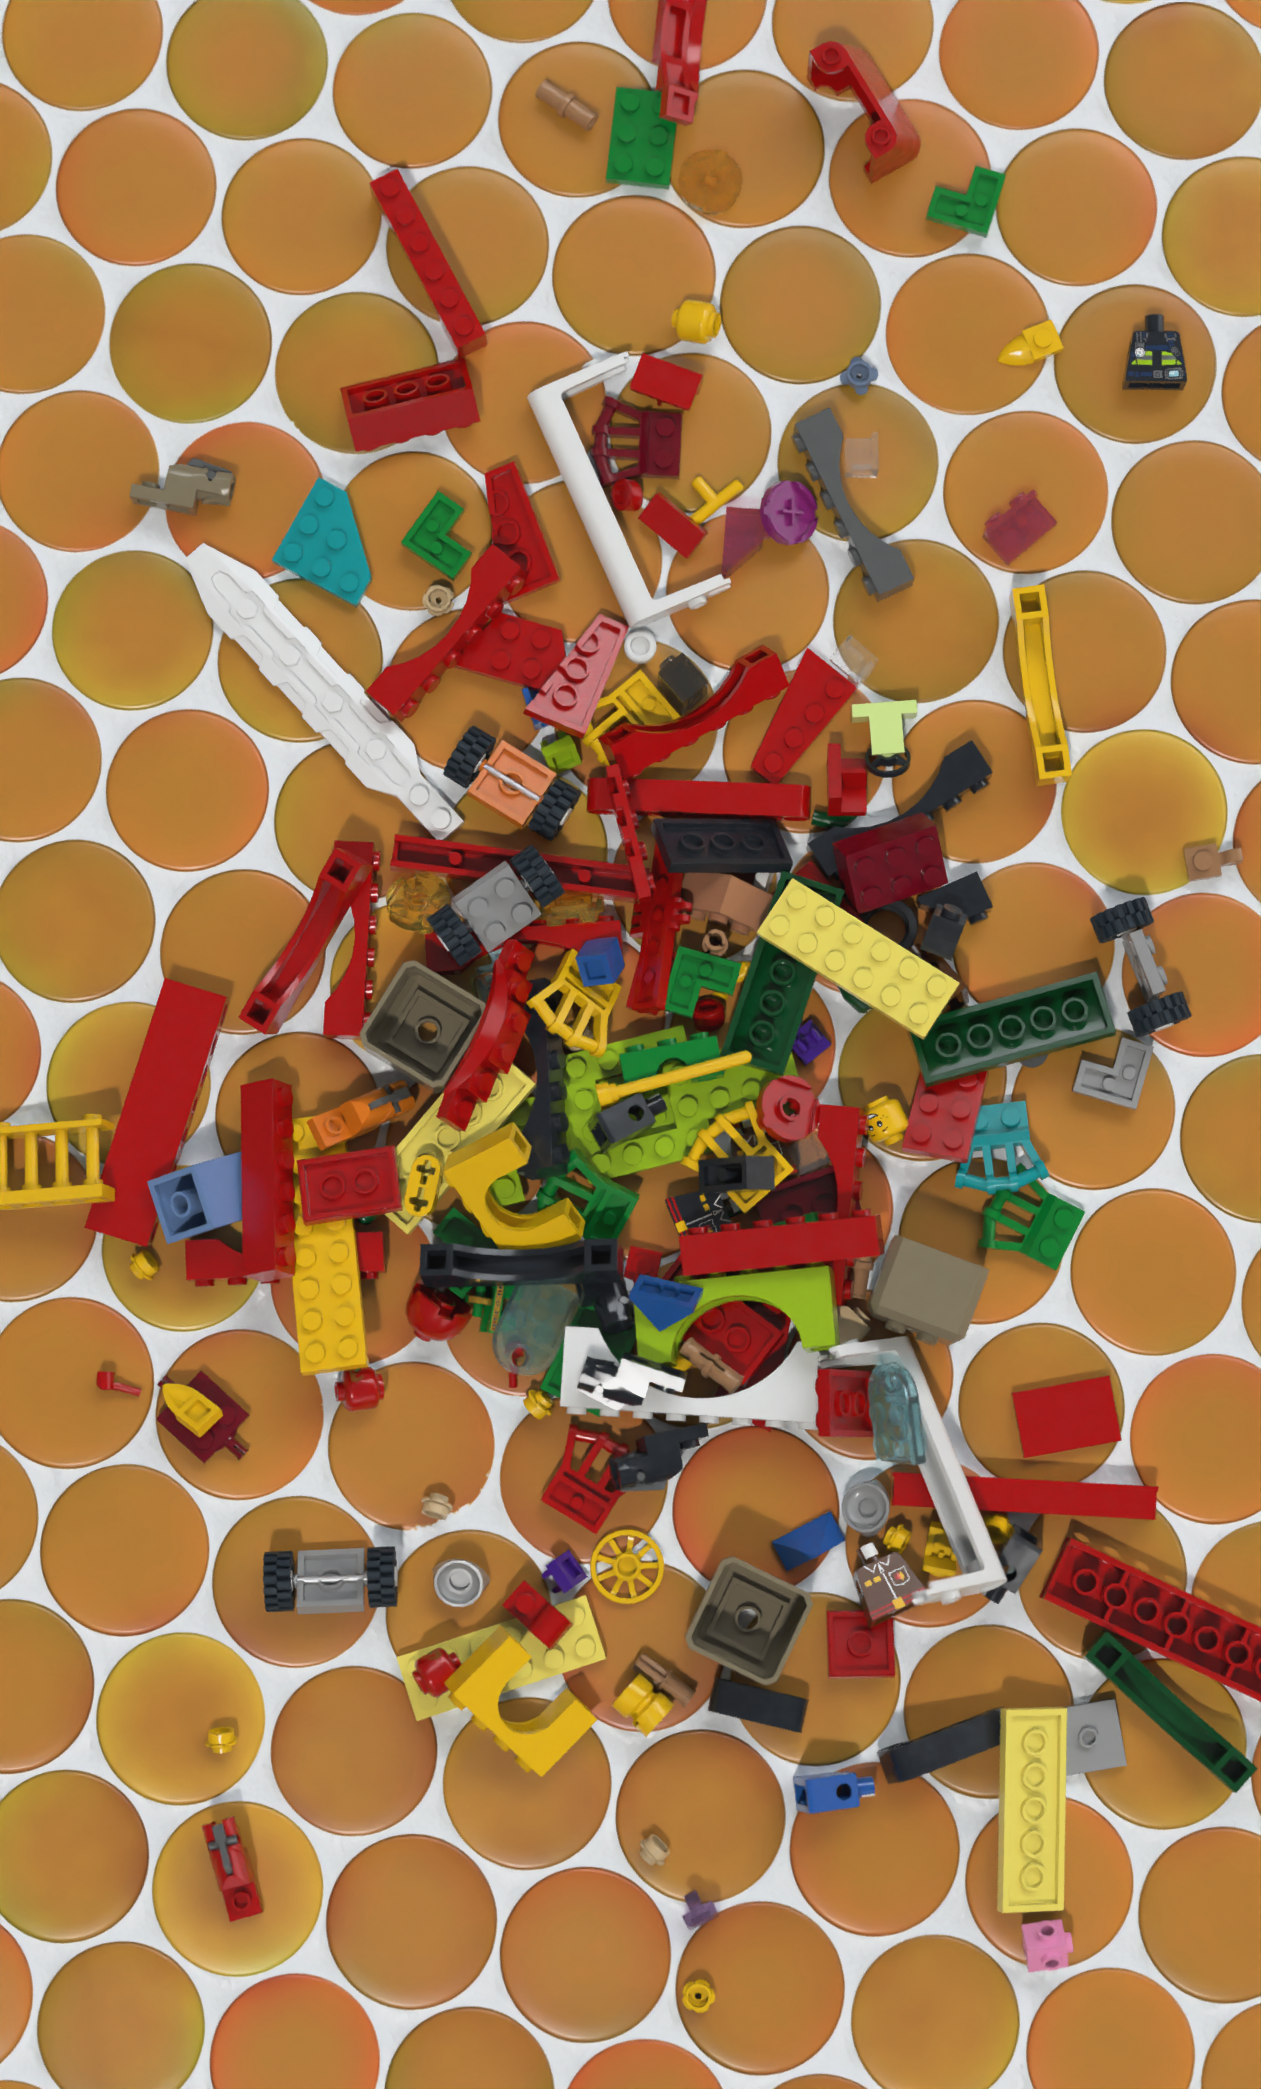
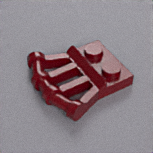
[590,396,682,488]

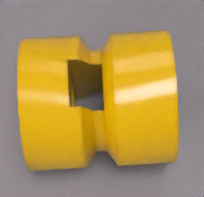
[611,1673,675,1737]

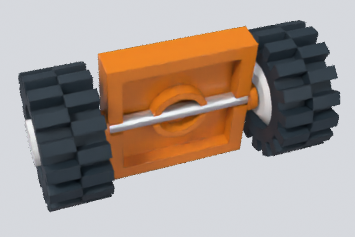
[443,725,581,842]

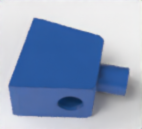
[793,1771,875,1814]

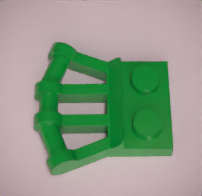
[536,1147,640,1239]
[978,1163,1085,1271]

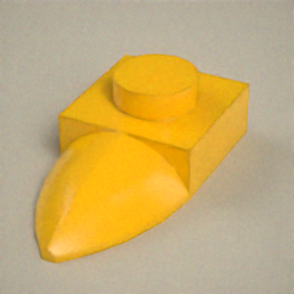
[997,319,1064,366]
[162,1383,223,1438]

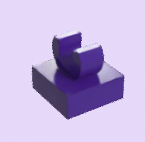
[792,1020,831,1066]
[542,1550,588,1594]

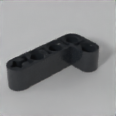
[877,1706,1004,1784]

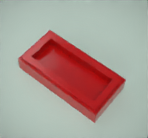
[638,492,708,559]

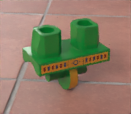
[464,1285,521,1334]

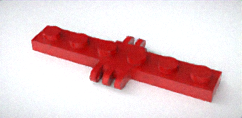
[629,841,693,1014]

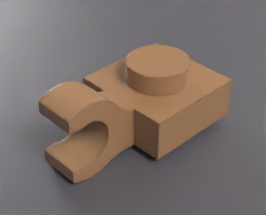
[1183,843,1243,882]

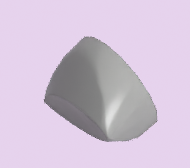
[842,1479,890,1538]
[432,1559,490,1607]

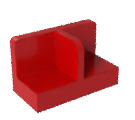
[630,353,703,411]
[827,744,867,816]

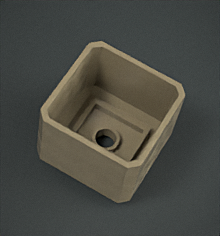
[360,960,486,1094]
[866,1235,989,1346]
[685,1556,813,1686]

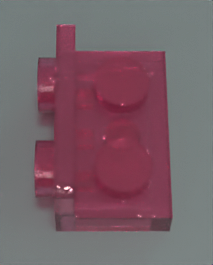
[983,489,1057,566]

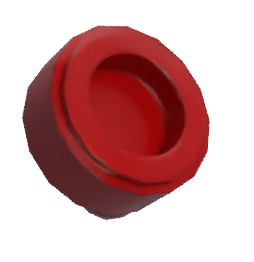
[611,479,643,512]
[693,999,725,1032]

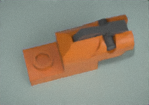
[307,1080,415,1151]

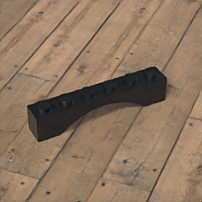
[806,740,993,881]
[517,978,570,1181]
[419,1238,624,1288]

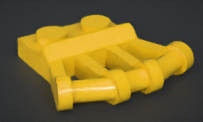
[582,670,680,779]
[526,948,622,1058]
[680,1100,794,1214]

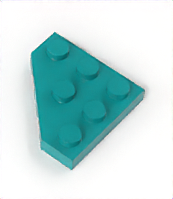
[272,477,372,608]

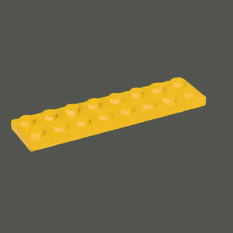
[292,1116,369,1376]

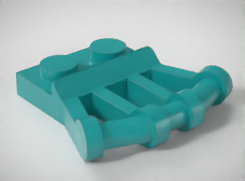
[954,1101,1050,1195]

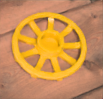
[590,1529,664,1604]

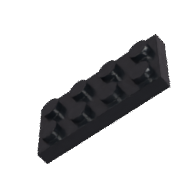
[651,818,793,873]

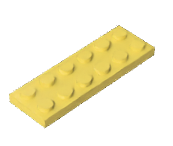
[757,878,959,1040]
[385,1063,536,1235]
[396,1595,606,1721]
[997,1707,1067,1913]

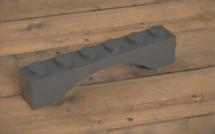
[791,407,914,602]

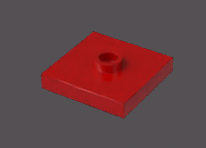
[826,1610,895,1679]

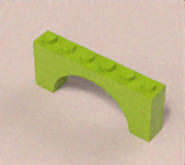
[634,1262,840,1367]

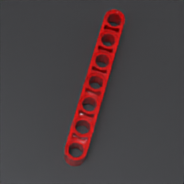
[586,777,811,821]

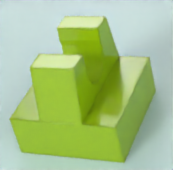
[540,731,582,775]

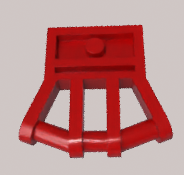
[540,1423,630,1535]

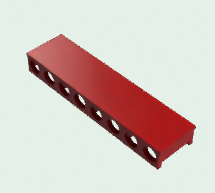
[84,978,230,1248]
[1039,1537,1261,1702]

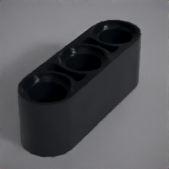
[708,1677,809,1733]

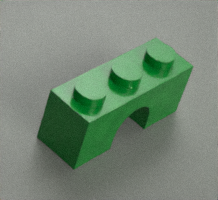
[619,1032,724,1095]

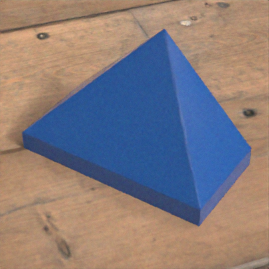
[629,1274,703,1332]
[772,1511,846,1571]

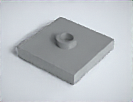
[1064,1698,1127,1776]

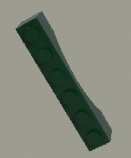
[1081,1630,1258,1793]

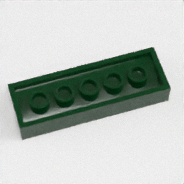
[720,870,845,1076]
[907,972,1116,1087]

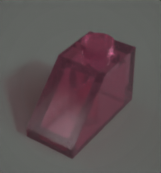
[722,507,770,578]

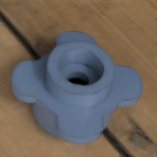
[840,357,878,395]

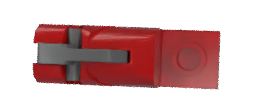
[202,1816,263,1922]

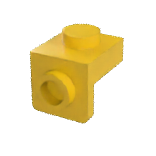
[922,1521,957,1577]

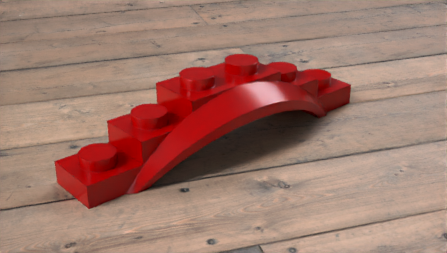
[652,0,707,126]
[436,939,535,1132]

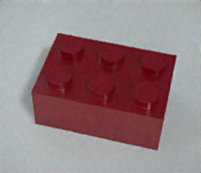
[832,812,948,915]

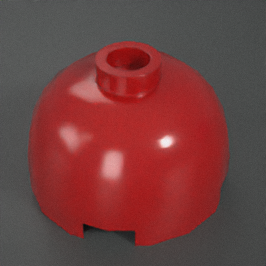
[405,1280,472,1342]

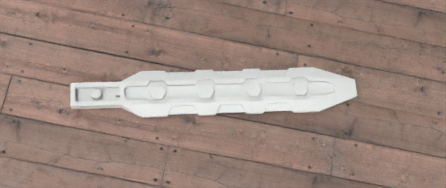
[185,543,464,841]

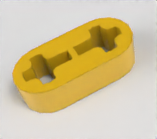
[404,1155,444,1217]

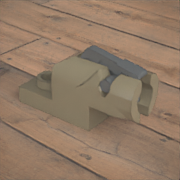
[129,458,236,516]

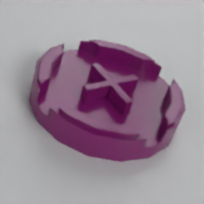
[760,480,818,546]

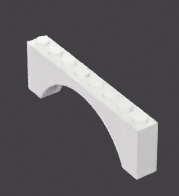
[560,1326,830,1430]

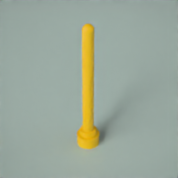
[595,1051,752,1110]

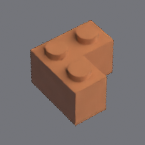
[680,873,773,936]

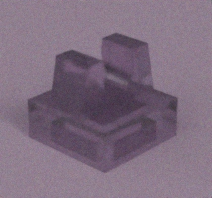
[682,1890,720,1931]

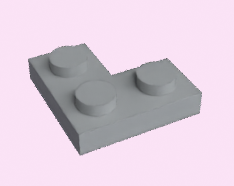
[1072,1037,1154,1110]

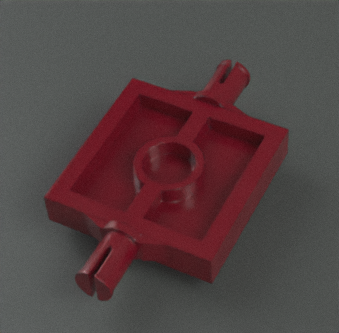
[156,1371,250,1464]

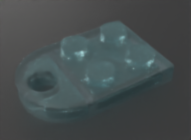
[492,1284,580,1376]
[868,1362,926,1465]

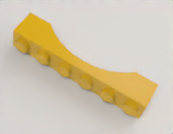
[1009,584,1072,786]

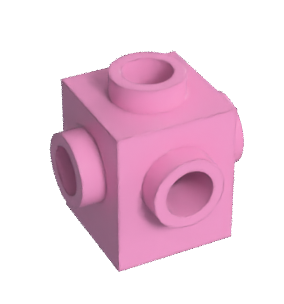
[1022,1919,1073,1973]

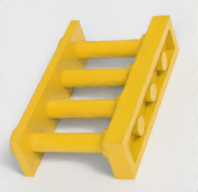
[0,1114,115,1211]

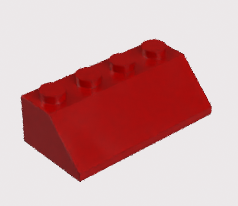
[340,358,480,452]

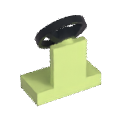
[850,700,918,778]

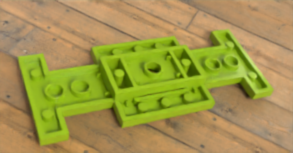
[490,1025,798,1207]

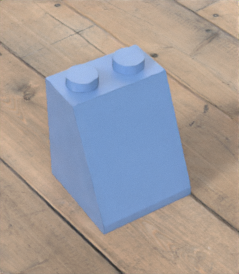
[147,1152,242,1244]

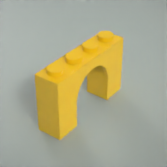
[443,1122,585,1250]
[445,1625,597,1777]

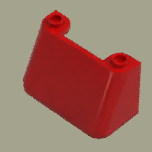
[807,41,921,184]

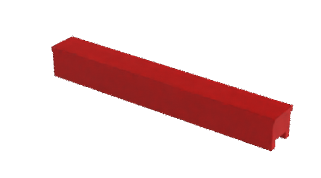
[390,834,650,903]
[891,1472,1159,1520]

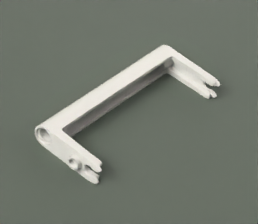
[527,352,731,629]
[816,1336,1007,1605]

